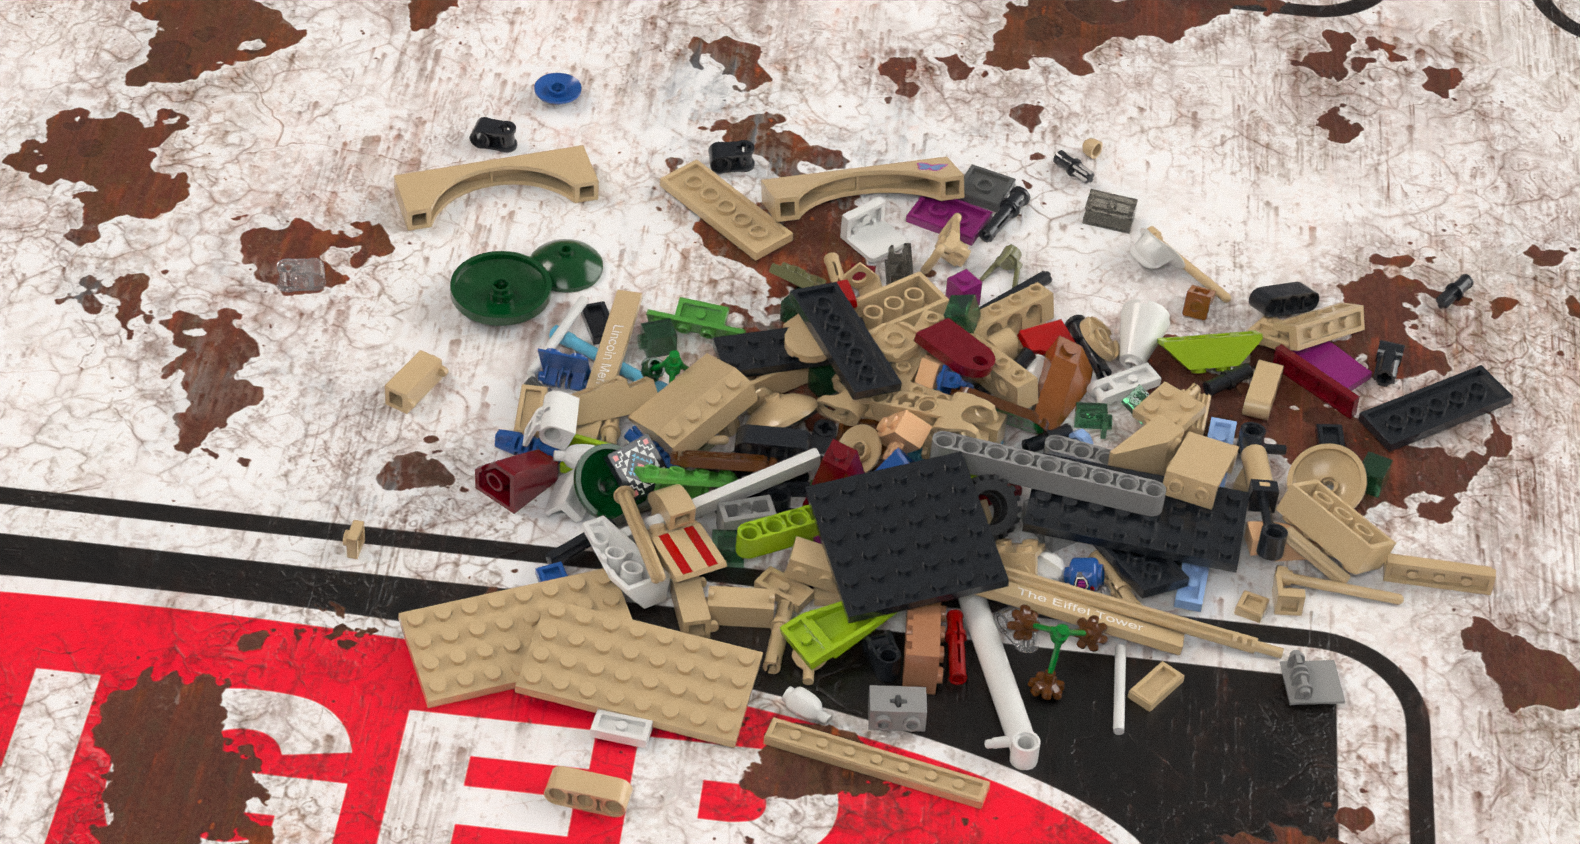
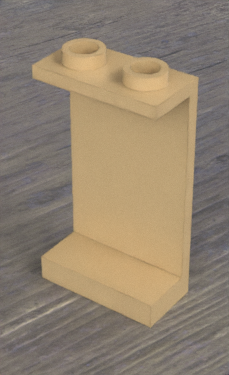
[1163,431,1239,510]

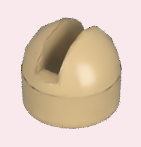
[1082,138,1103,159]

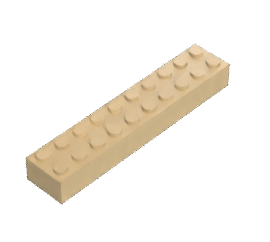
[716,271,949,394]

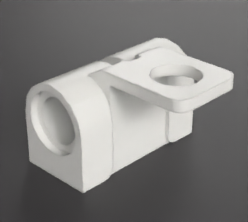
[523,391,580,451]

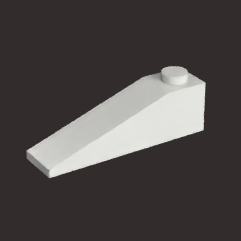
[582,516,671,609]

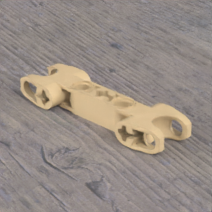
[817,374,997,439]

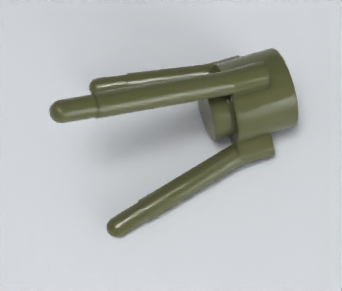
[980,244,1023,288]

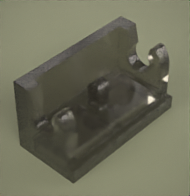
[1082,189,1138,234]
[884,243,913,285]

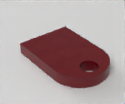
[913,318,996,378]

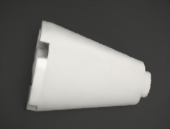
[1119,299,1170,369]

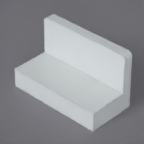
[544,469,587,523]

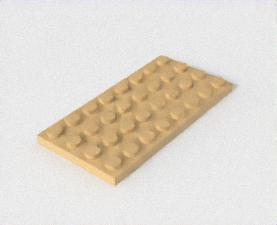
[398,568,633,708]
[515,598,763,748]

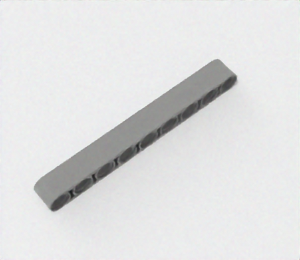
[930,431,1166,516]

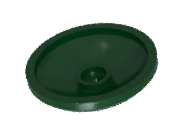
[530,239,603,293]
[573,443,648,520]

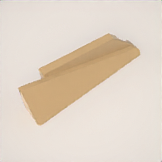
[532,376,658,426]

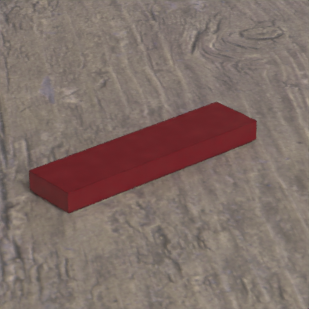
[1273,344,1360,419]

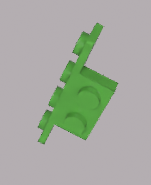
[646,297,746,339]
[634,464,739,499]

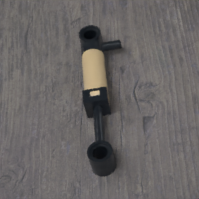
[1236,422,1288,561]

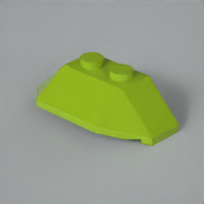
[1157,330,1263,373]

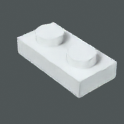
[590,709,653,748]

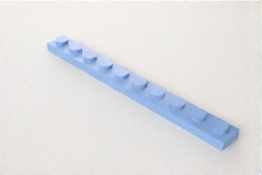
[1174,417,1237,612]

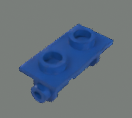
[936,364,975,395]

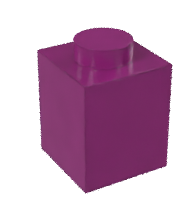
[945,269,982,314]

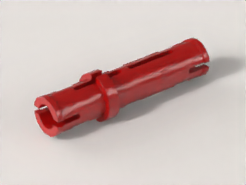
[945,609,967,685]

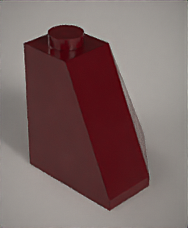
[802,439,865,506]
[475,449,558,514]

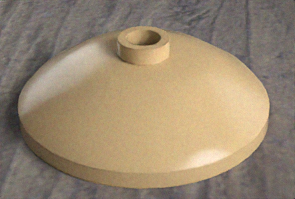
[745,392,818,428]
[1287,444,1367,509]

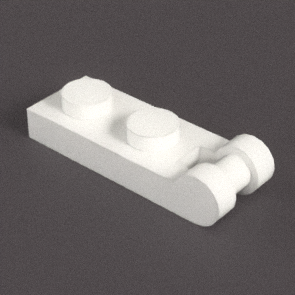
[1087,362,1161,409]

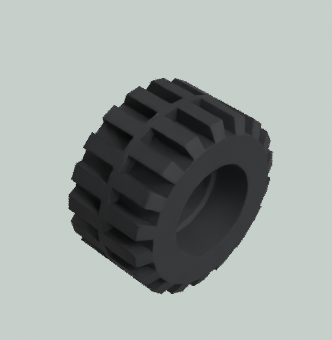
[971,474,1022,541]

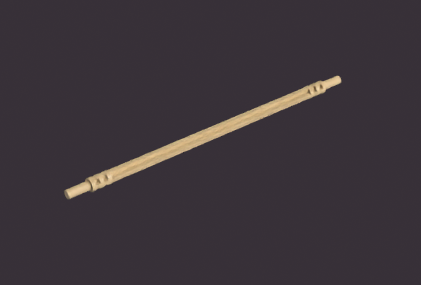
[1004,566,1284,659]

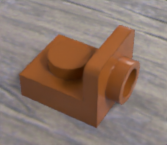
[1182,285,1216,320]

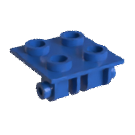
[538,348,591,391]

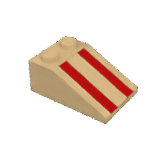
[647,520,727,582]

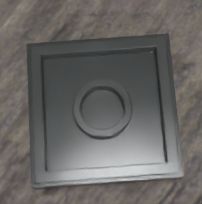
[958,164,1016,213]

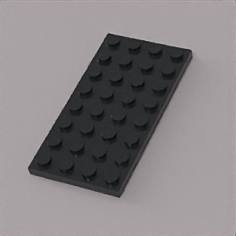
[1022,452,1250,573]

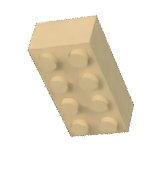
[1276,479,1396,574]

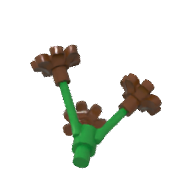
[1007,604,1108,700]

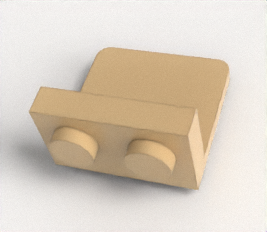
[995,538,1045,575]

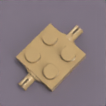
[1132,382,1206,431]

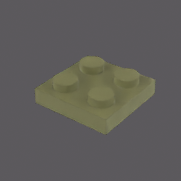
[769,262,827,288]

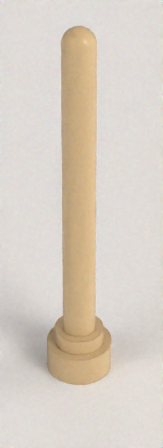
[1147,226,1231,303]
[1273,565,1404,604]

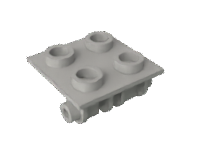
[1280,650,1345,705]

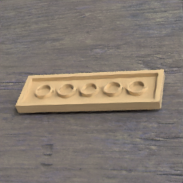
[660,159,793,261]

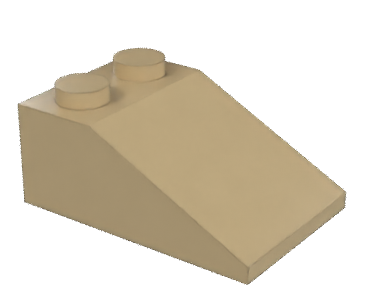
[1108,414,1185,476]

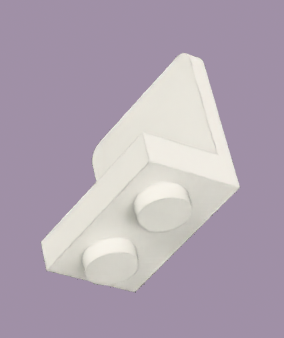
[840,196,908,262]

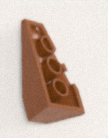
[1032,336,1093,430]

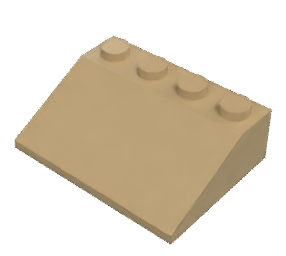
[628,353,758,456]

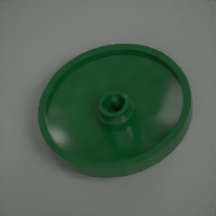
[450,251,552,326]

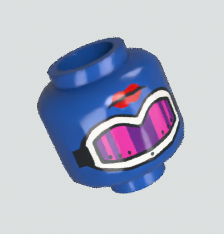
[1064,557,1105,592]

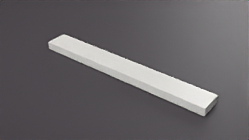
[619,448,820,544]

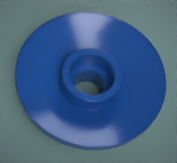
[534,73,582,104]

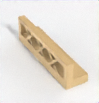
[1273,302,1365,351]
[1383,553,1496,595]

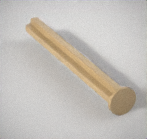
[613,486,666,584]

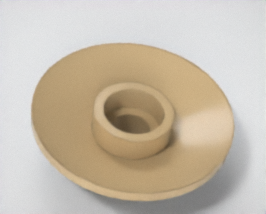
[839,424,882,473]

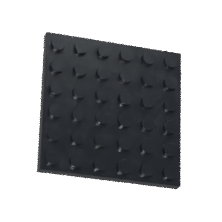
[805,451,1009,624]

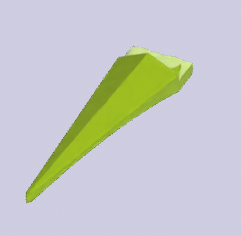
[779,601,898,670]

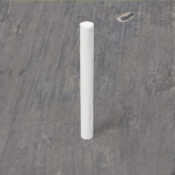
[527,295,589,377]
[1113,644,1126,735]

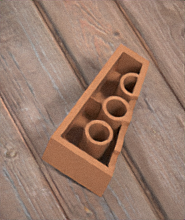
[902,602,946,695]

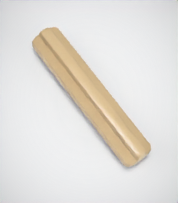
[1286,526,1350,583]

